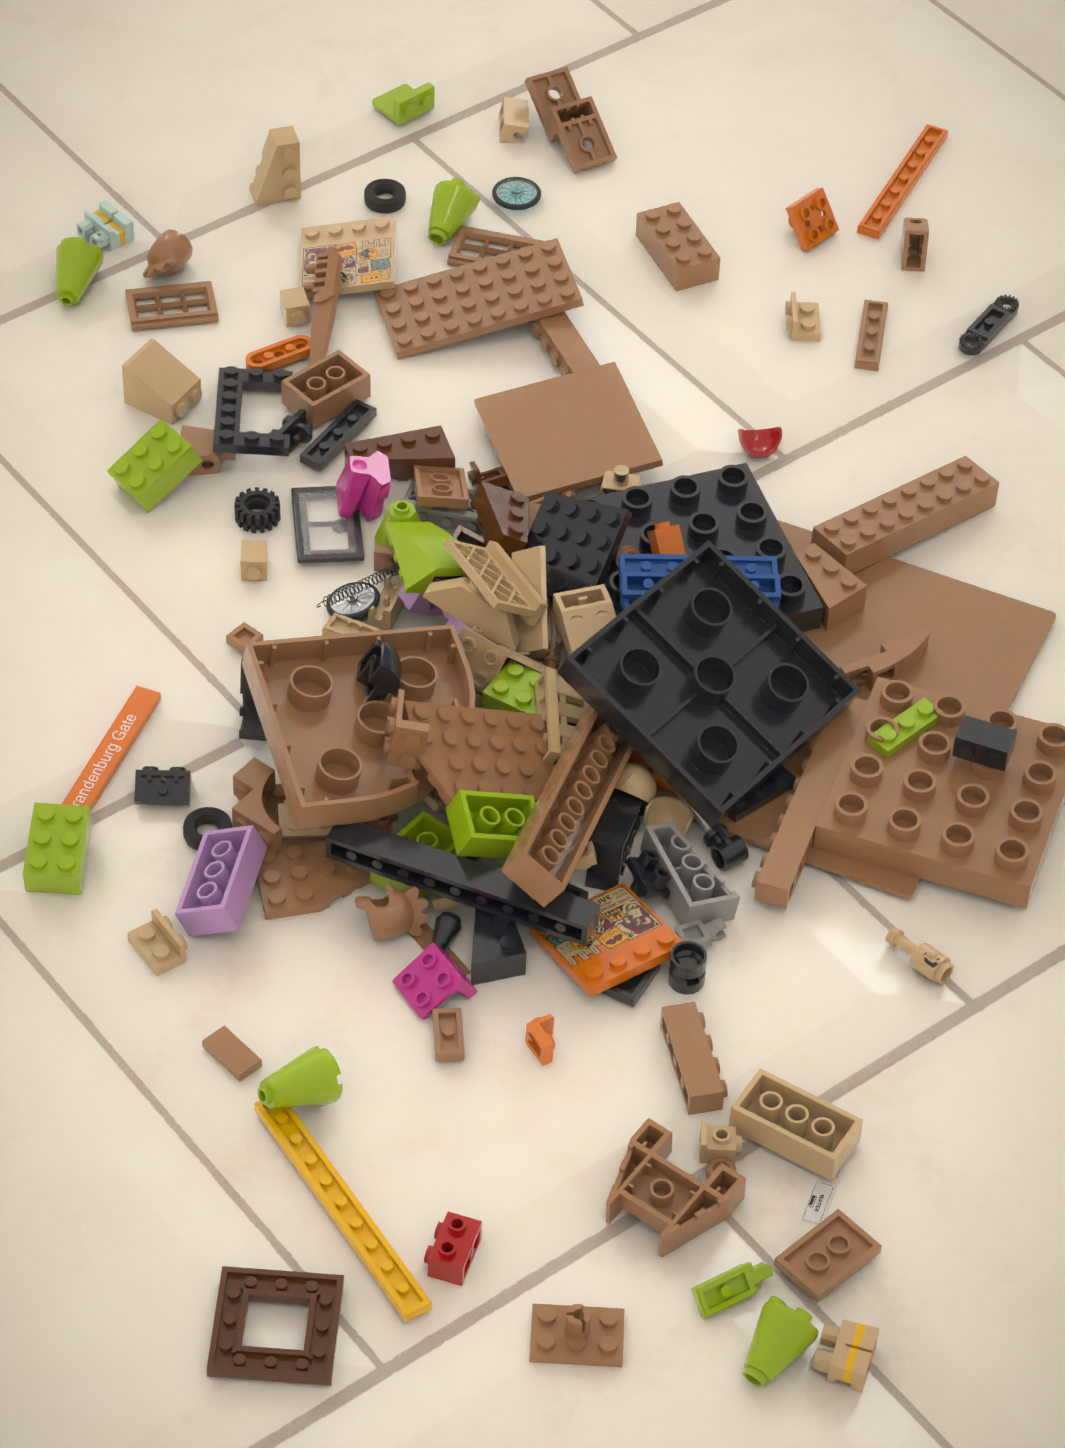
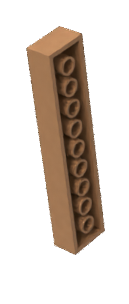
[501,706,633,907]

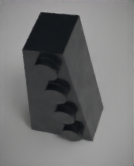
[585,788,646,891]

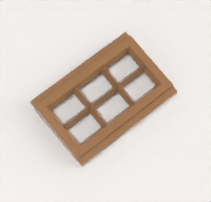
[447,226,544,266]
[125,281,219,331]

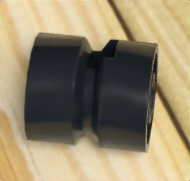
[668,941,707,995]

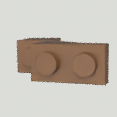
[232,757,282,853]

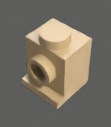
[699,1121,742,1165]

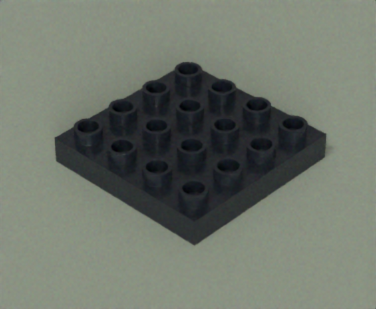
[580,463,823,632]
[558,540,861,827]

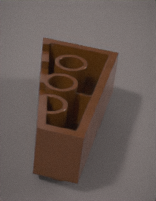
[344,425,455,481]

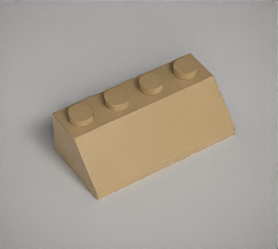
[511,546,548,661]

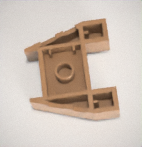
[606,1118,746,1257]

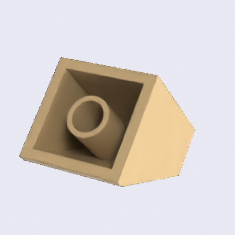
[122,338,202,425]

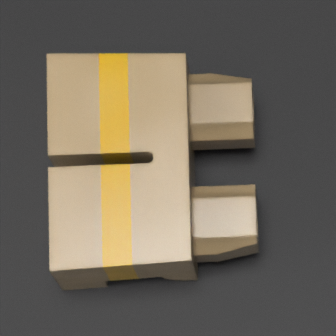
[812,1320,879,1393]

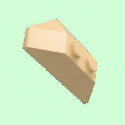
[422,577,520,651]

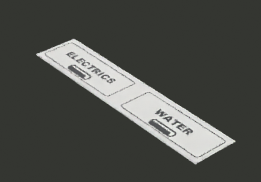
[799,1160,847,1226]

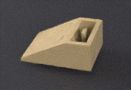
[552,584,616,655]

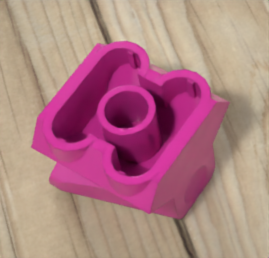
[335,451,391,522]

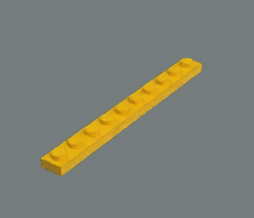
[254,1101,432,1323]

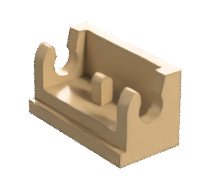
[499,96,529,143]
[366,575,404,630]

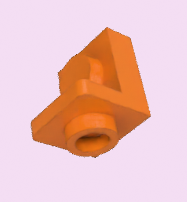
[525,1014,555,1066]

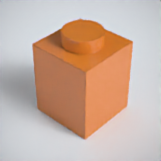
[647,521,686,555]

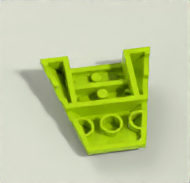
[384,522,471,593]

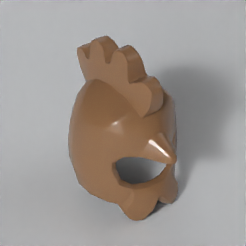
[142,229,193,279]
[354,883,429,941]

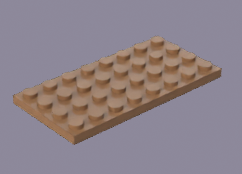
[374,238,584,360]

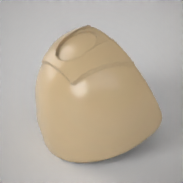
[615,763,657,804]
[644,797,694,836]

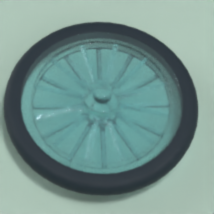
[492,177,541,210]

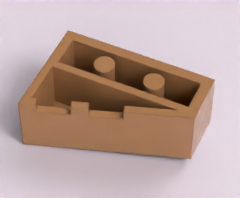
[795,543,867,631]

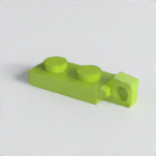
[691,1262,774,1318]

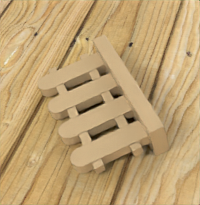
[535,667,590,766]

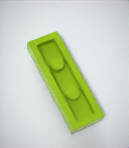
[867,697,944,759]

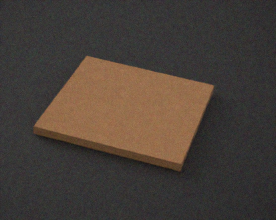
[474,362,663,502]

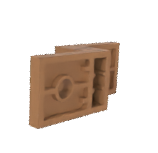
[524,66,617,173]

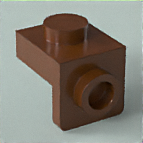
[467,461,509,488]

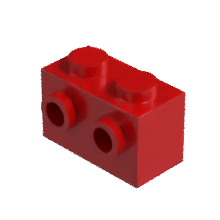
[424,1211,482,1286]

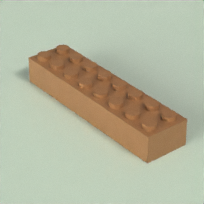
[811,456,999,574]

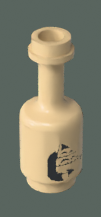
[885,928,954,984]

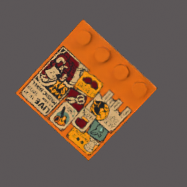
[529,882,683,997]

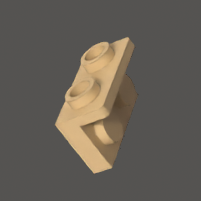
[785,292,821,341]
[127,908,188,976]

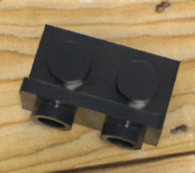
[134,766,192,805]

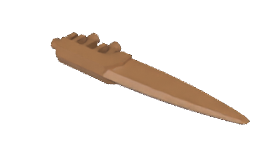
[303,246,343,365]

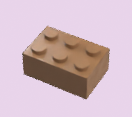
[281,350,371,429]

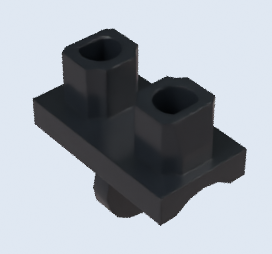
[269,409,313,454]
[625,849,671,899]

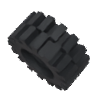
[234,487,281,533]

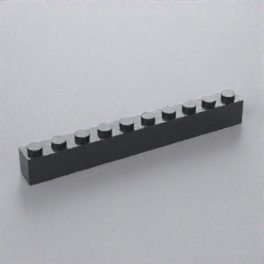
[325,822,600,946]

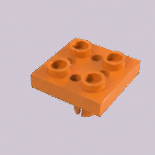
[785,187,839,251]

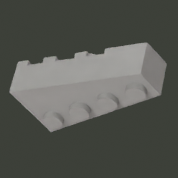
[640,822,740,925]

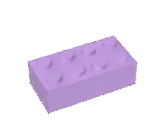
[175,825,267,937]

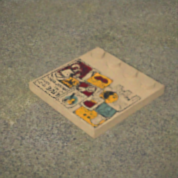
[299,216,396,299]

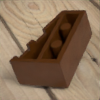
[470,481,529,558]

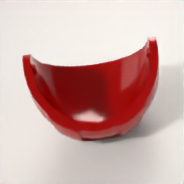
[738,427,782,458]

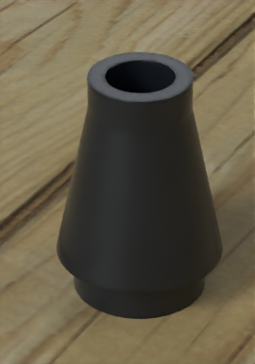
[431,912,462,952]

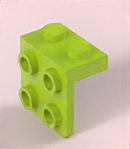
[372,82,435,126]

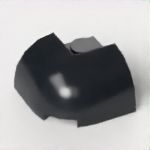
[356,641,402,703]

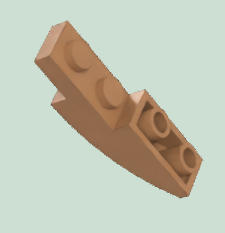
[840,629,930,691]

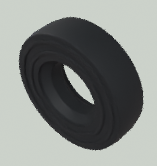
[364,179,406,213]
[183,807,233,851]

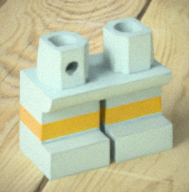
[76,200,134,251]

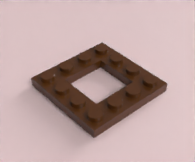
[206,1266,344,1386]

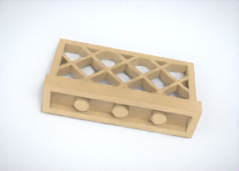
[443,539,548,626]

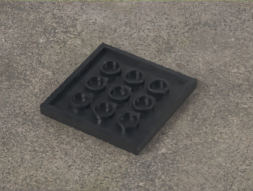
[524,492,633,599]

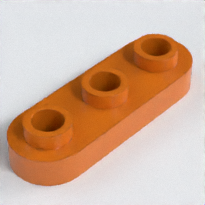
[245,335,310,370]

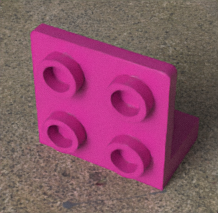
[392,942,478,1020]

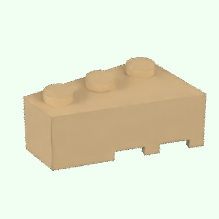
[249,125,301,206]

